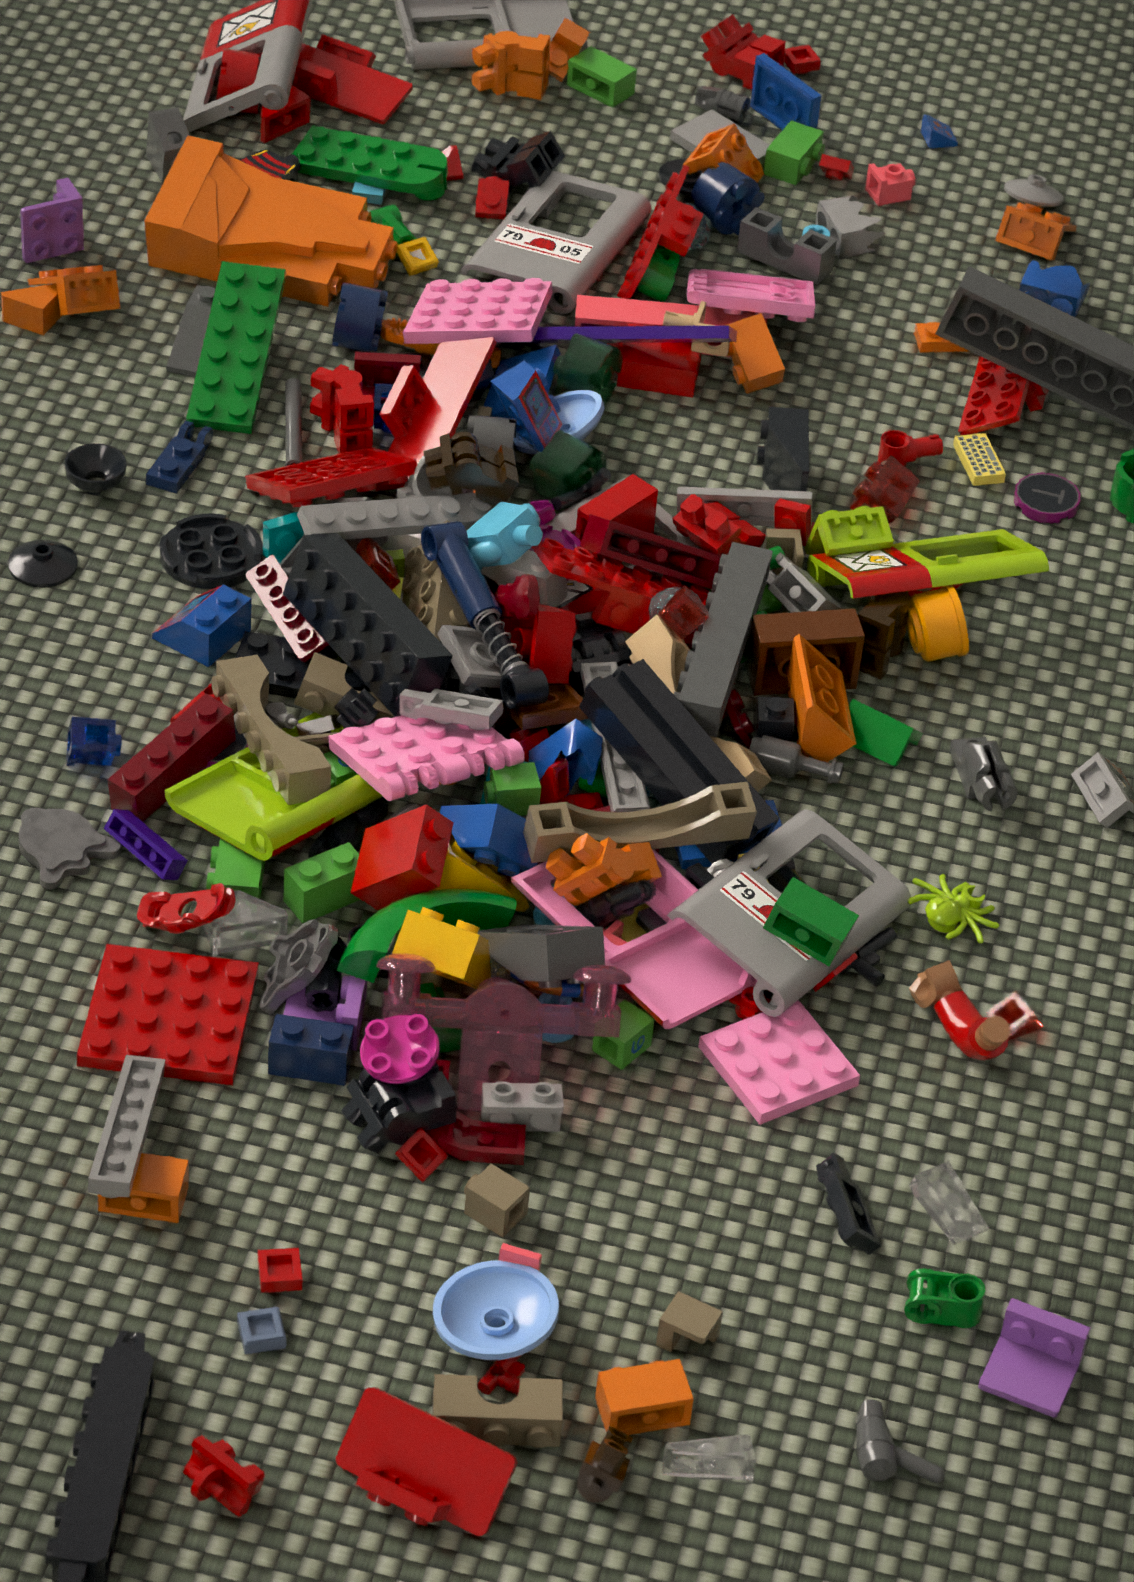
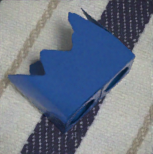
[1019,260,1090,318]
[528,719,603,796]

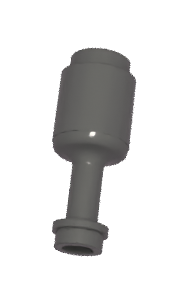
[749,735,844,784]

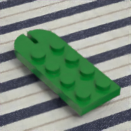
[292,126,448,201]

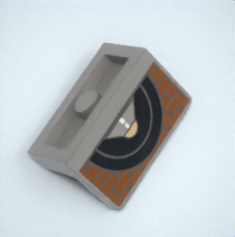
[1071,752,1134,828]

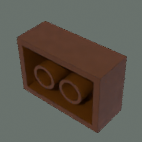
[745,608,865,696]

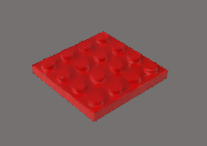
[245,446,418,507]
[76,944,259,1086]

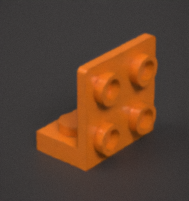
[683,123,764,183]
[995,202,1077,260]
[28,265,121,315]

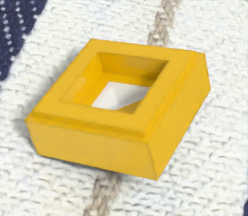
[397,236,439,276]

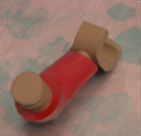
[909,960,1010,1061]

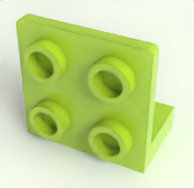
[805,506,894,556]

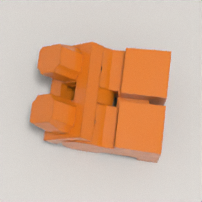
[472,31,550,100]
[545,833,662,906]

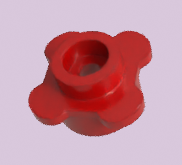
[729,986,771,1020]

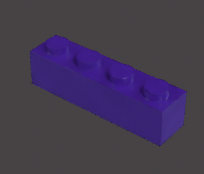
[104,809,188,880]

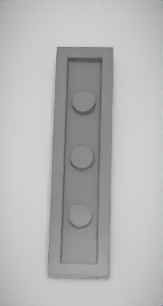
[677,487,813,527]

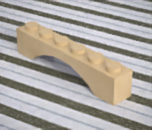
[625,615,772,792]

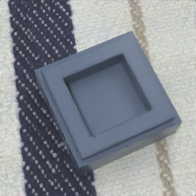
[237,1307,286,1354]

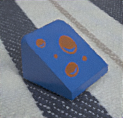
[921,114,958,148]

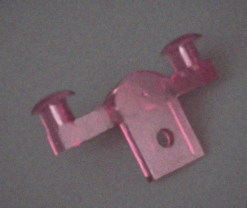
[376,953,632,1111]

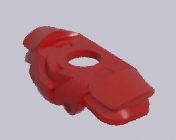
[137,883,236,934]

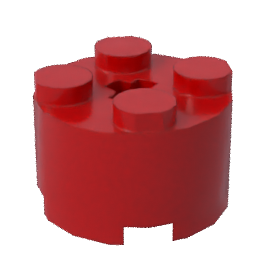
[216,48,262,114]

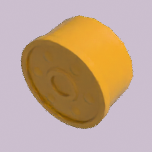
[907,585,969,662]

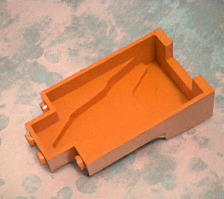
[144,135,398,307]

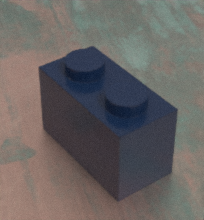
[268,1014,354,1086]

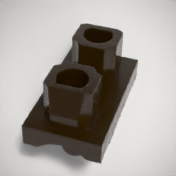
[577,1426,632,1503]

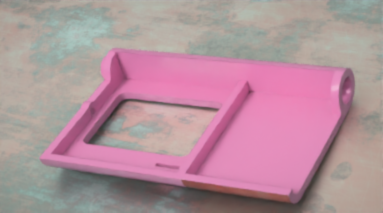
[511,849,758,1029]

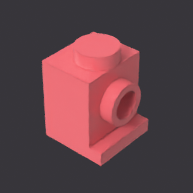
[865,163,915,206]

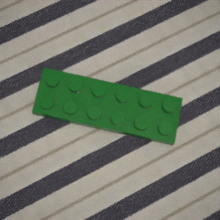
[186,261,286,434]

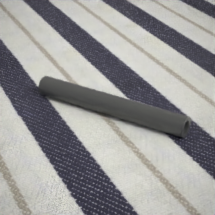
[285,378,302,466]

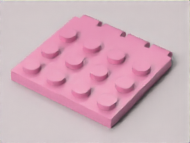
[687,269,815,322]

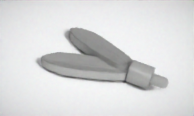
[265,702,298,729]

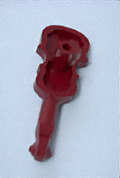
[495,574,540,620]

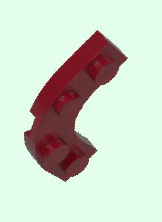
[417,1060,526,1165]

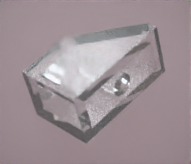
[203,890,288,955]

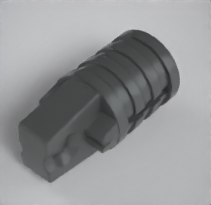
[694,86,750,123]

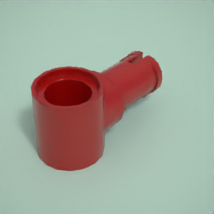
[877,430,943,474]

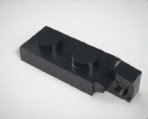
[816,1152,881,1255]

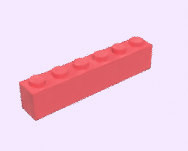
[574,295,767,357]

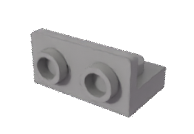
[480,1081,564,1132]

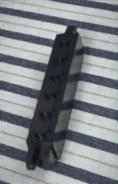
[45,1331,155,1582]

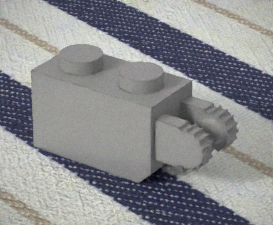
[767,552,843,612]

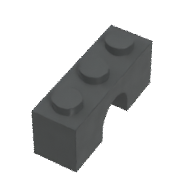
[737,207,837,285]

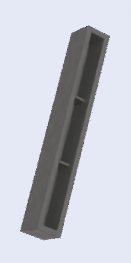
[674,542,773,737]

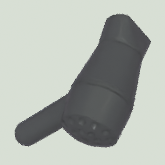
[855,1400,945,1483]

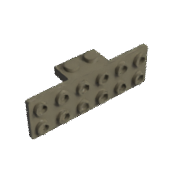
[402,520,471,641]

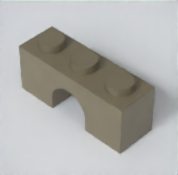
[294,652,395,727]
[432,1374,563,1448]

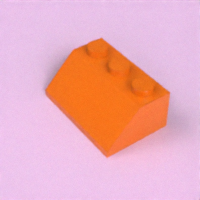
[787,634,856,762]

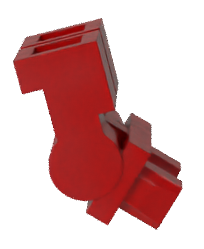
[700,14,785,90]
[310,364,374,454]
[672,494,766,556]

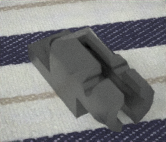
[950,737,1018,811]

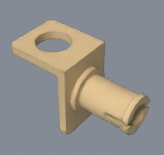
[663,301,729,356]

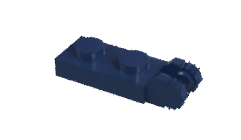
[146,421,214,494]

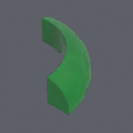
[337,889,517,983]

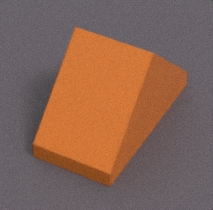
[1,283,63,336]

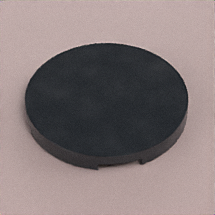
[159,514,263,589]

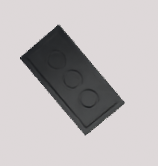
[235,631,372,698]

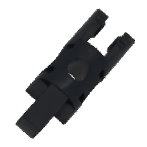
[575,879,657,928]

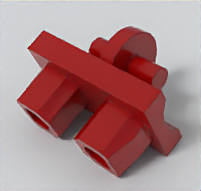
[183,1435,265,1517]

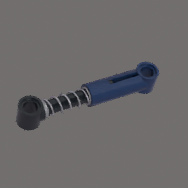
[421,521,549,710]

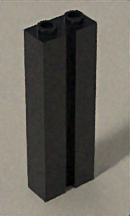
[579,659,780,864]

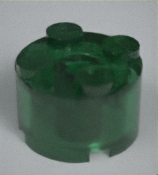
[553,333,622,405]
[530,430,606,508]

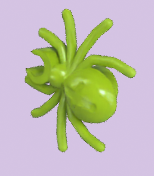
[908,874,999,944]

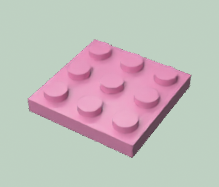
[698,1000,860,1125]

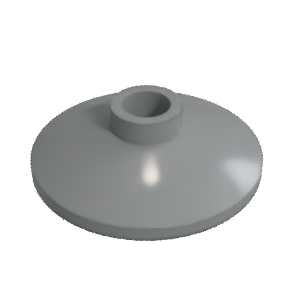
[1004,174,1063,207]

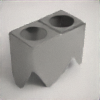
[815,195,885,260]

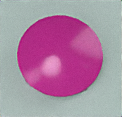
[360,1014,439,1084]

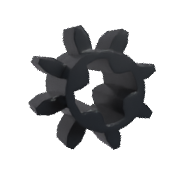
[334,688,379,728]

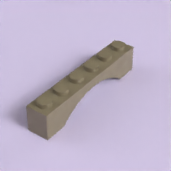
[211,655,331,805]
[523,782,757,863]

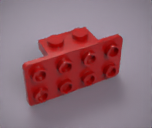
[336,1387,517,1536]

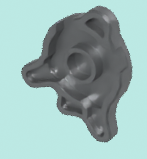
[19,808,121,890]
[259,920,338,1015]

